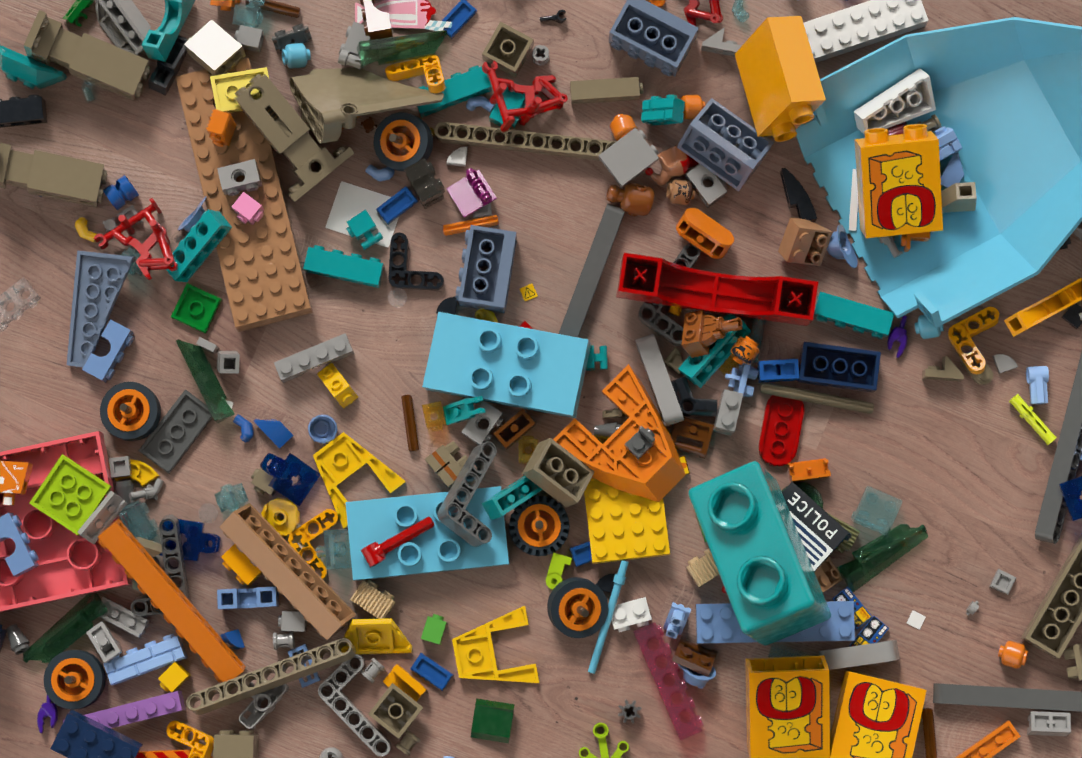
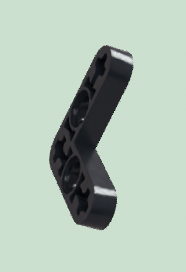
[388,232,444,290]

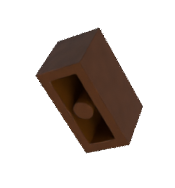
[493,409,536,450]

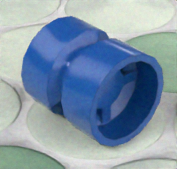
[103,175,139,210]

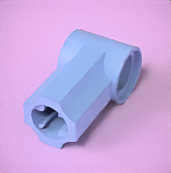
[1026,366,1049,405]

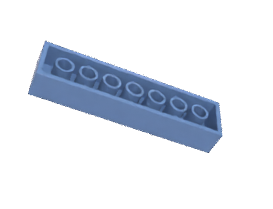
[695,601,855,644]

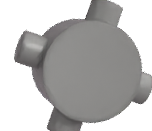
[102,217,117,233]
[966,601,979,616]

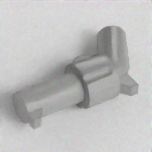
[879,236,903,258]
[129,478,164,503]

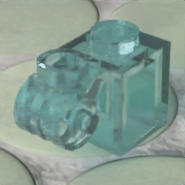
[232,0,265,28]

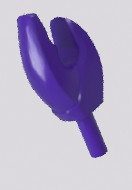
[887,316,908,358]
[37,695,58,733]

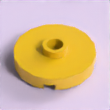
[261,498,300,537]

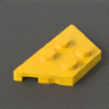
[341,618,412,654]

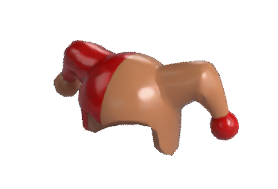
[645,145,699,186]

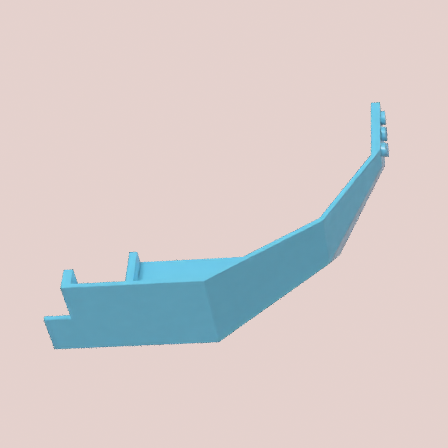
[796,17,1082,328]

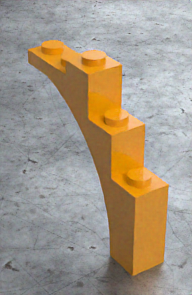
[1004,278,1082,337]

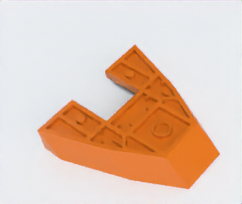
[553,364,686,502]

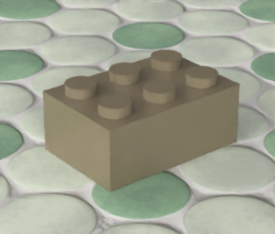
[522,438,594,507]

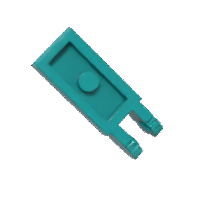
[443,396,486,425]

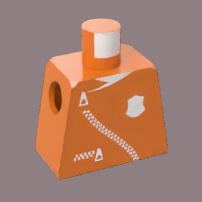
[0,461,33,506]

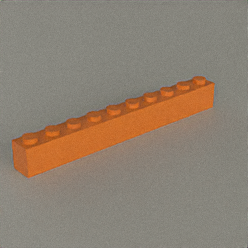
[98,519,246,683]

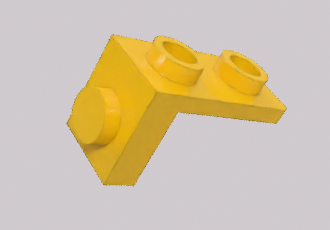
[317,363,358,409]

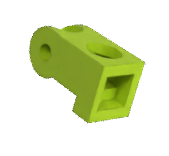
[546,553,572,590]

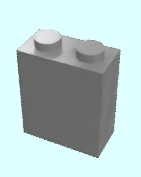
[598,127,659,188]
[713,389,743,436]

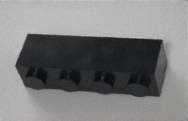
[0,94,47,128]

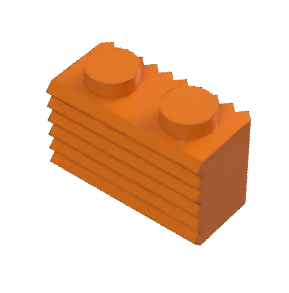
[206,109,236,147]

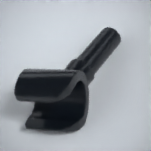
[540,10,567,23]

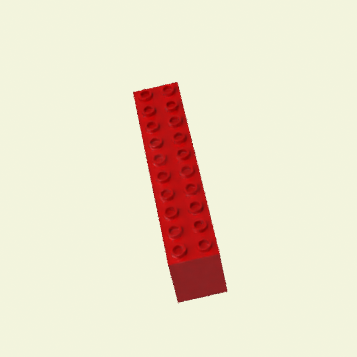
[616,253,818,326]

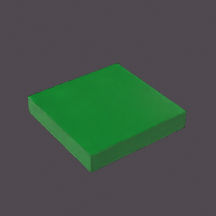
[171,283,222,334]

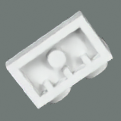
[611,597,652,632]

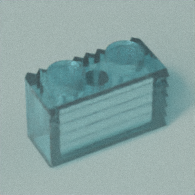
[119,499,159,540]

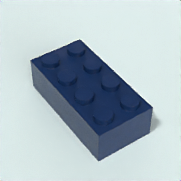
[797,342,881,393]
[50,710,143,758]

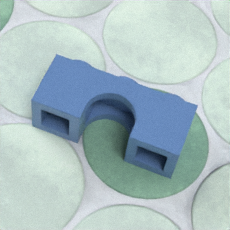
[82,319,134,383]
[0,513,39,577]
[217,587,279,610]

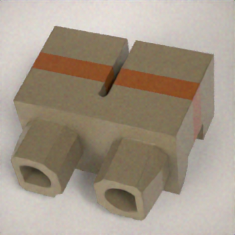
[425,441,468,488]

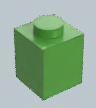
[421,614,447,645]

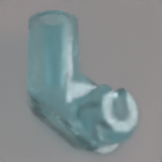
[732,0,749,22]
[81,80,96,103]

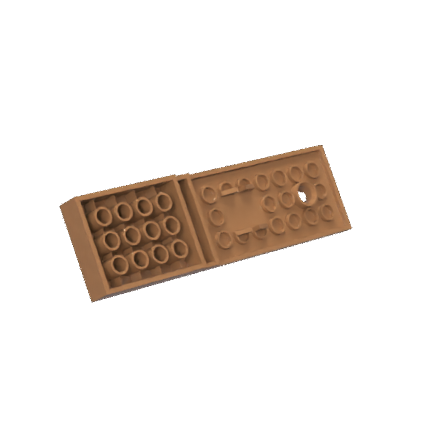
[175,58,313,332]

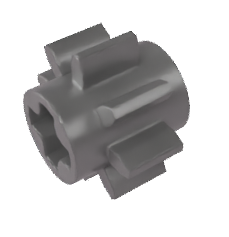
[618,700,641,724]

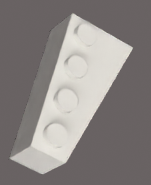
[854,68,936,135]

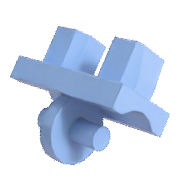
[725,363,758,397]
[663,602,691,639]

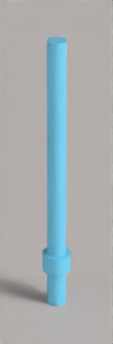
[588,560,629,674]

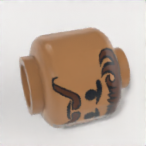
[666,179,695,205]

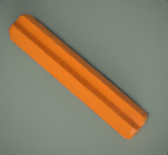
[443,215,499,236]

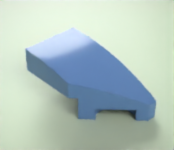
[941,151,964,188]

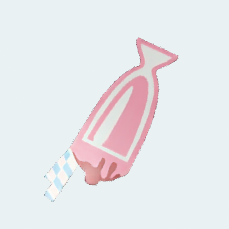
[355,0,452,32]

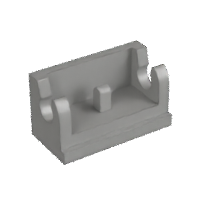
[1027,711,1071,736]

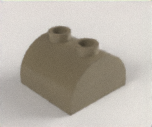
[368,683,423,739]

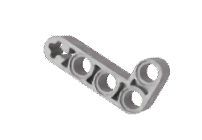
[818,640,900,670]

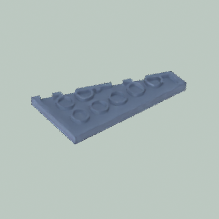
[66,250,135,367]

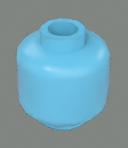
[282,43,311,69]
[914,314,944,339]

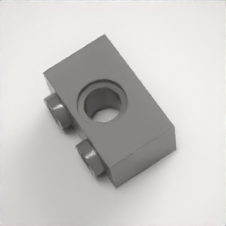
[217,159,262,196]
[685,164,728,208]
[462,400,504,445]

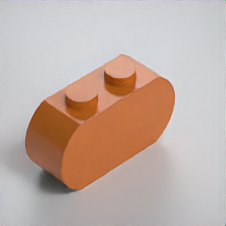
[676,208,734,259]

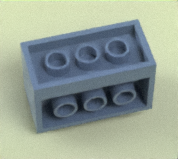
[609,0,699,77]
[677,98,774,191]
[455,225,517,313]

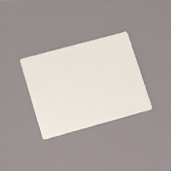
[326,181,399,248]

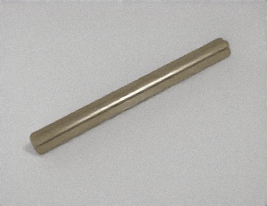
[761,382,874,414]

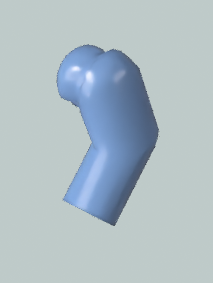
[466,96,495,112]
[365,164,395,182]

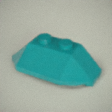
[0,45,67,89]

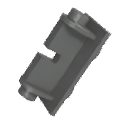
[272,24,312,51]

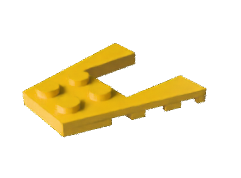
[313,432,406,528]
[452,606,539,683]

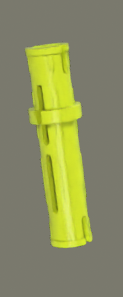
[1009,394,1057,445]

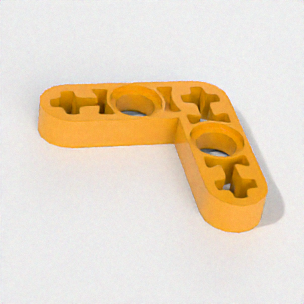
[385,55,446,93]
[948,307,1000,375]
[288,509,339,579]
[166,720,214,758]

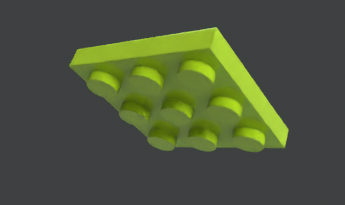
[29,454,112,536]

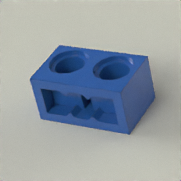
[757,359,799,383]

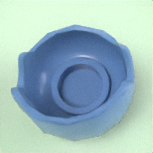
[308,414,338,444]

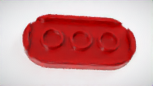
[758,395,804,467]

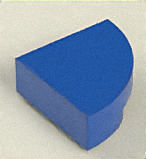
[221,629,245,650]

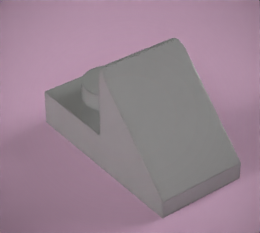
[701,28,741,57]
[86,621,122,664]

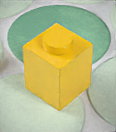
[158,662,191,693]

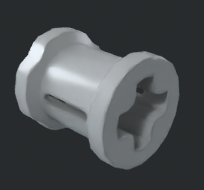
[532,45,549,66]
[273,631,295,650]
[360,657,386,683]

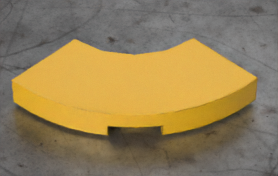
[109,459,160,487]

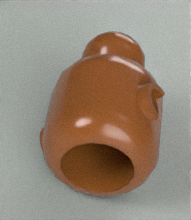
[606,182,655,217]

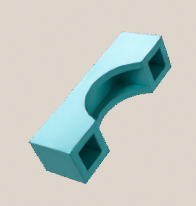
[142,0,195,62]

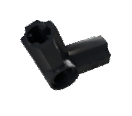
[671,377,717,417]

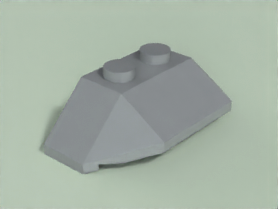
[94,0,151,55]

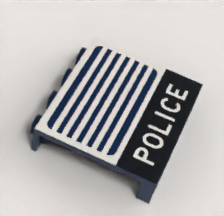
[782,482,852,572]

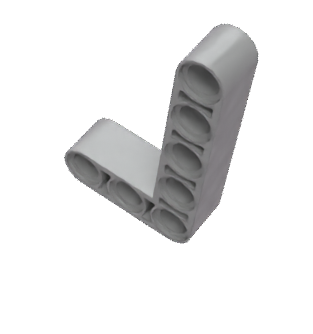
[318,654,392,757]

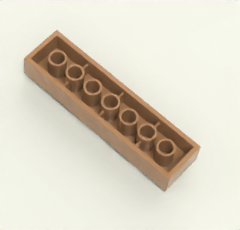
[220,503,356,640]

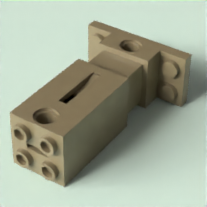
[24,10,151,101]
[234,74,354,202]
[0,143,108,208]

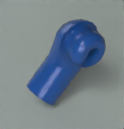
[233,414,254,442]

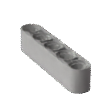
[635,334,684,427]

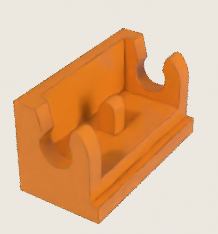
[787,458,831,483]

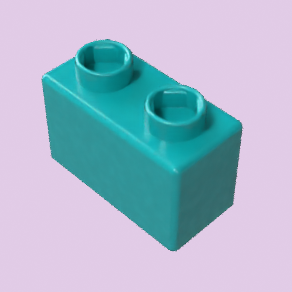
[688,461,831,646]

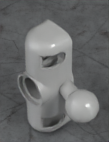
[239,678,289,730]

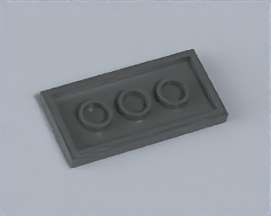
[138,389,216,474]

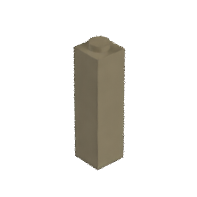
[570,77,643,104]

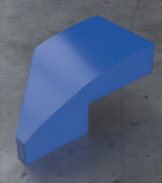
[254,419,294,449]

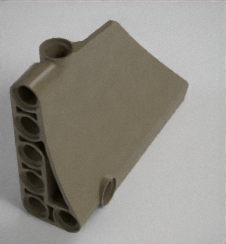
[289,68,444,144]

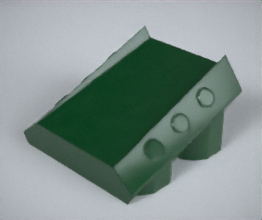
[471,698,515,744]

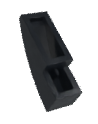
[148,35,188,96]
[780,168,817,222]

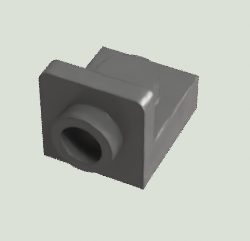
[625,426,655,460]

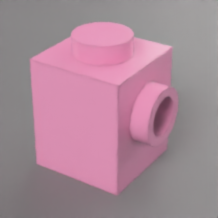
[232,192,264,225]

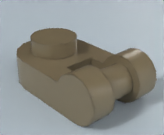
[960,356,993,385]

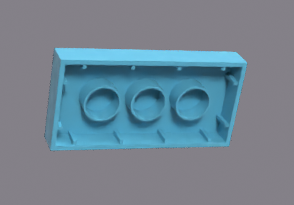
[422,312,591,419]
[346,486,509,581]

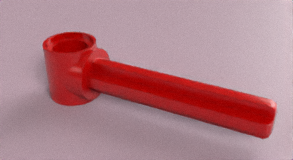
[360,517,435,567]

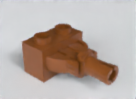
[681,310,743,358]

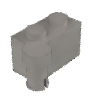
[338,22,373,69]

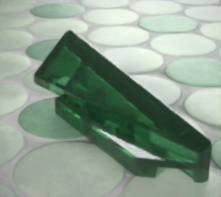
[357,30,447,66]
[176,339,235,423]
[837,524,928,592]
[23,592,108,663]

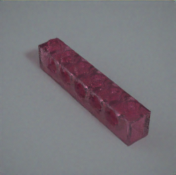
[633,622,704,740]

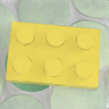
[210,67,269,113]

